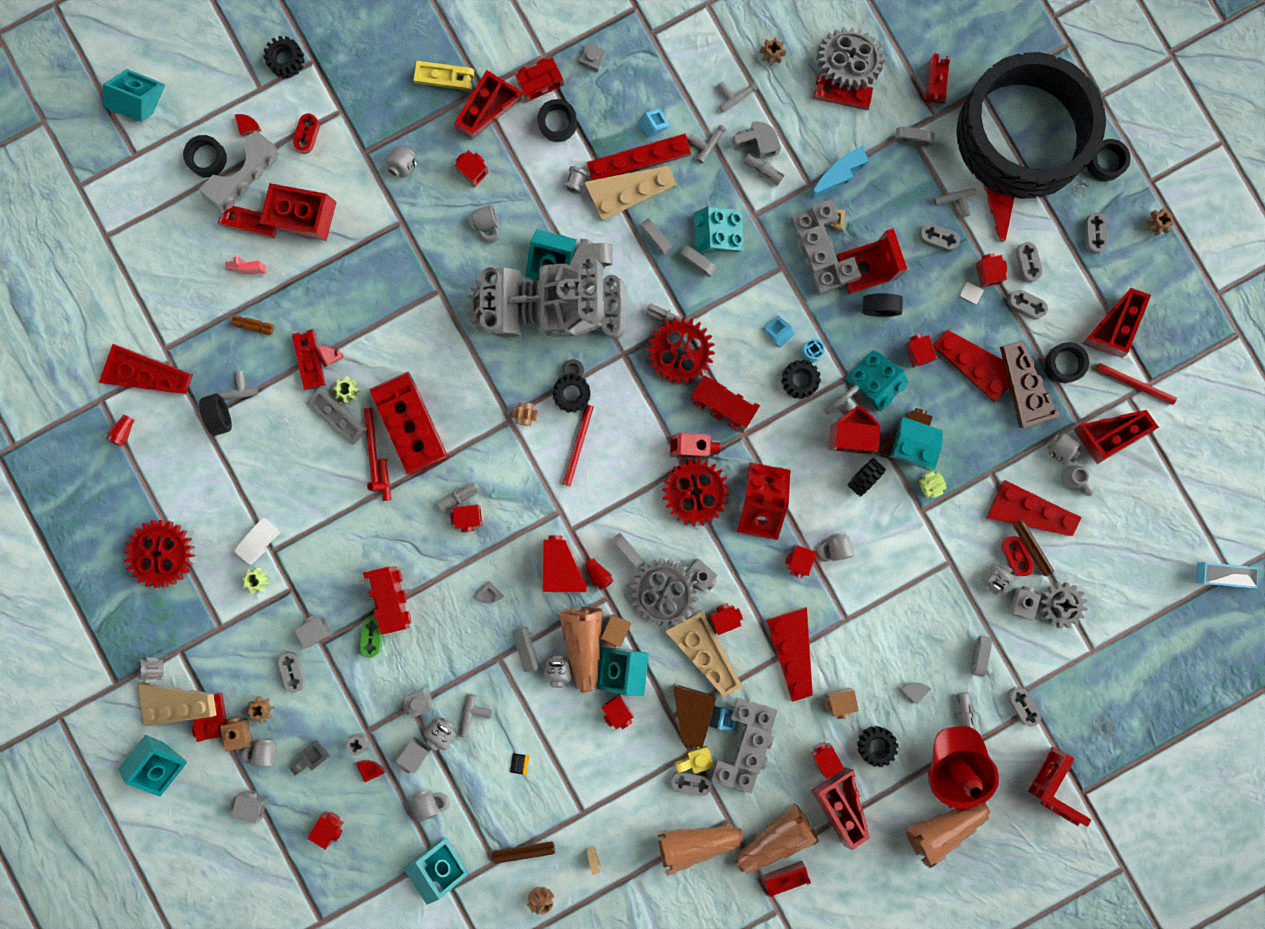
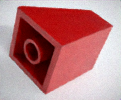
[543,535,588,592]

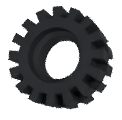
[263,36,305,78]
[781,359,821,399]
[553,373,591,413]
[847,458,886,497]
[857,726,899,767]

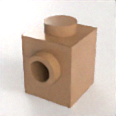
[601,614,631,649]
[824,688,859,719]
[220,717,253,752]

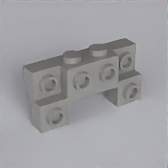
[791,199,861,295]
[711,697,777,793]

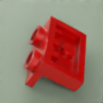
[192,693,227,742]

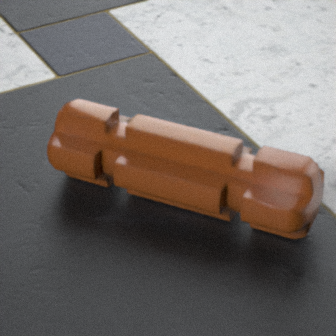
[232,315,274,335]

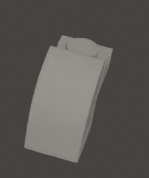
[732,121,781,159]

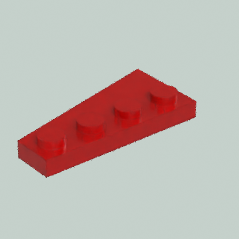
[933,330,1009,402]
[986,480,1082,536]

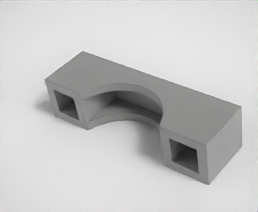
[199,130,279,213]

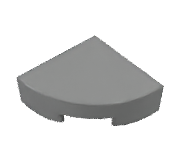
[474,581,504,602]
[900,683,931,704]

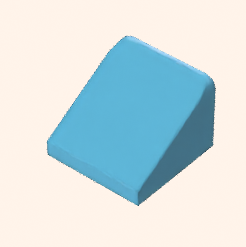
[638,108,670,138]
[763,315,795,347]
[709,705,737,731]

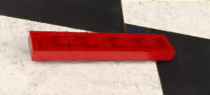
[587,133,691,180]

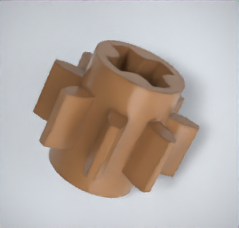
[760,37,786,66]
[1146,208,1175,236]
[512,402,538,426]
[245,696,275,724]
[527,887,555,915]

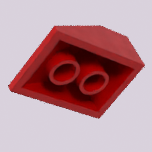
[259,183,337,241]

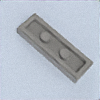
[307,387,367,445]

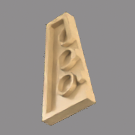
[584,166,677,221]
[665,611,742,697]
[138,682,216,726]

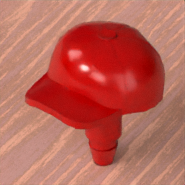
[928,726,999,810]

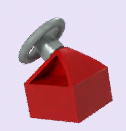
[825,385,881,455]

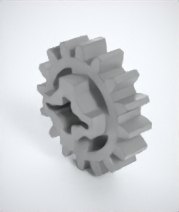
[1039,582,1088,628]

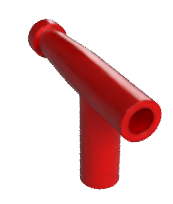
[367,458,391,501]

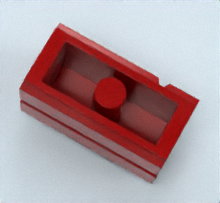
[515,57,564,102]

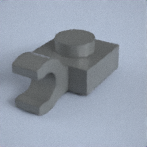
[290,740,330,776]

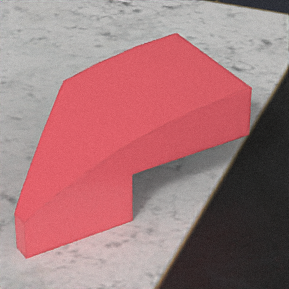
[225,256,266,274]

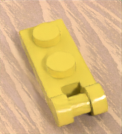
[414,61,474,92]

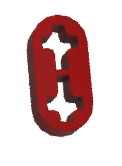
[293,113,320,154]

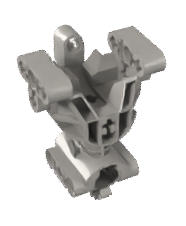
[466,243,626,340]

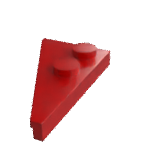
[983,184,1015,242]

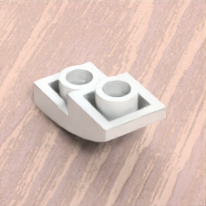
[234,518,280,566]

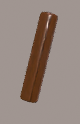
[1013,520,1054,577]
[491,841,555,864]

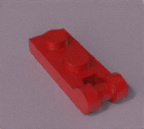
[813,76,873,110]
[218,206,277,239]
[292,329,326,390]

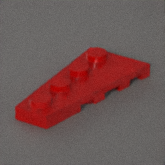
[99,344,193,394]
[766,607,813,702]

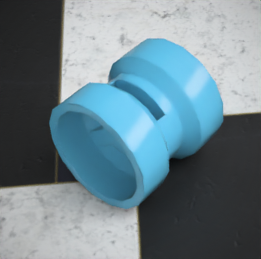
[801,339,825,362]

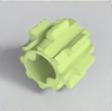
[332,376,361,403]
[919,471,947,498]
[241,567,270,594]

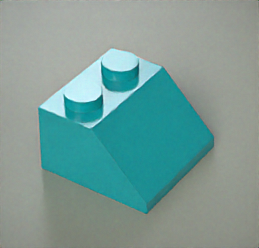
[103,69,165,122]
[525,229,577,280]
[889,417,943,471]
[597,647,649,696]
[118,735,187,797]
[403,838,469,905]

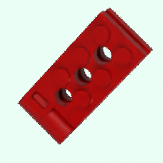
[369,371,449,475]

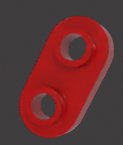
[1001,536,1034,576]

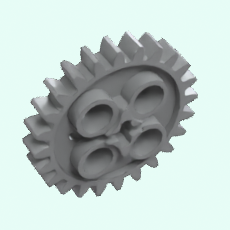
[816,27,884,90]
[631,558,699,628]

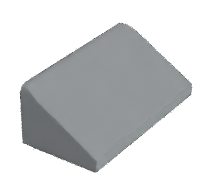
[513,627,539,672]

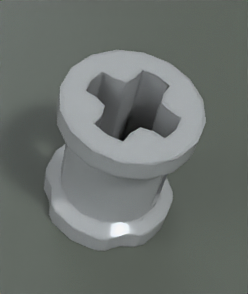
[563,166,587,193]
[346,733,370,756]

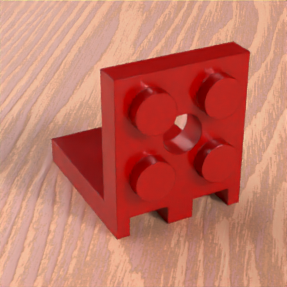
[836,228,907,295]
[737,462,791,540]
[1028,747,1092,827]

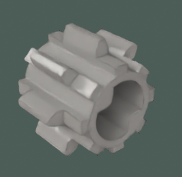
[138,657,164,683]

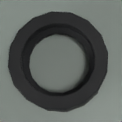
[538,99,577,142]
[183,135,227,178]
[1087,139,1131,182]
[862,293,903,317]
[1045,342,1090,384]
[199,393,232,436]

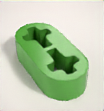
[360,616,382,657]

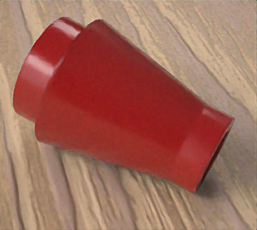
[106,414,135,447]
[584,558,614,591]

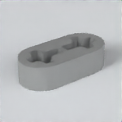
[895,127,935,147]
[1084,213,1107,254]
[640,218,672,255]
[919,224,960,252]
[1016,242,1042,282]
[679,245,717,277]
[1007,290,1048,319]
[612,533,646,569]
[971,635,992,677]
[278,652,306,692]
[1008,687,1041,727]
[671,771,712,796]

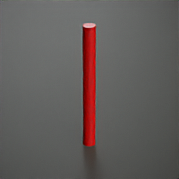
[1095,363,1177,405]
[563,404,594,487]
[364,408,381,492]

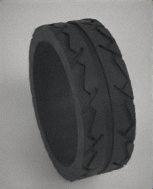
[956,52,1106,199]

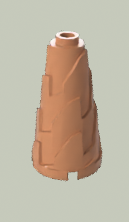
[559,607,602,693]
[735,803,819,873]
[906,804,990,869]
[657,825,743,876]

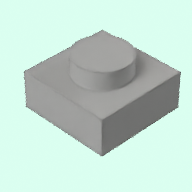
[579,43,607,72]

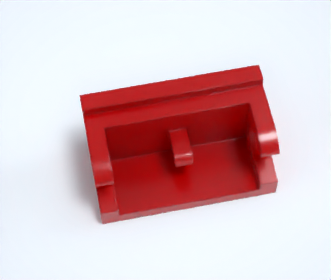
[924,53,950,104]
[762,861,811,898]

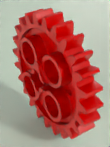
[647,316,715,385]
[662,458,730,527]
[123,520,195,588]

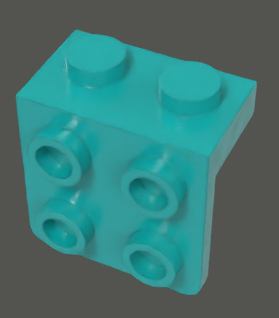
[693,206,744,254]
[847,350,909,412]

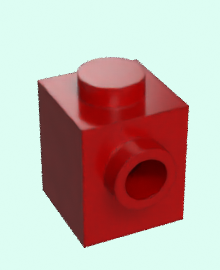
[455,150,489,187]
[976,253,1007,288]
[905,334,937,368]
[450,504,483,533]
[785,545,817,579]
[709,603,743,635]
[602,694,634,730]
[811,742,845,779]
[307,812,344,850]

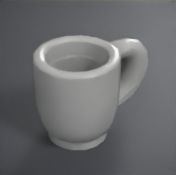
[469,205,499,243]
[1060,465,1094,496]
[817,532,855,562]
[240,739,276,767]
[412,790,450,822]

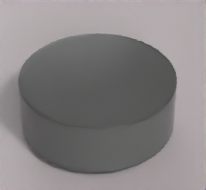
[563,359,584,377]

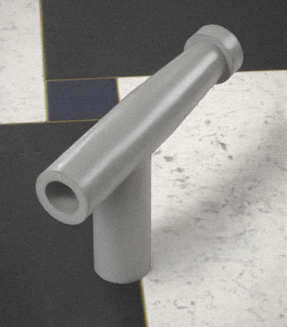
[717,81,757,113]
[688,125,726,163]
[933,188,976,217]
[214,371,258,400]
[459,694,492,738]

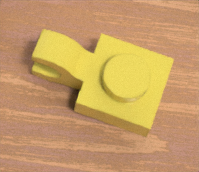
[675,746,714,774]

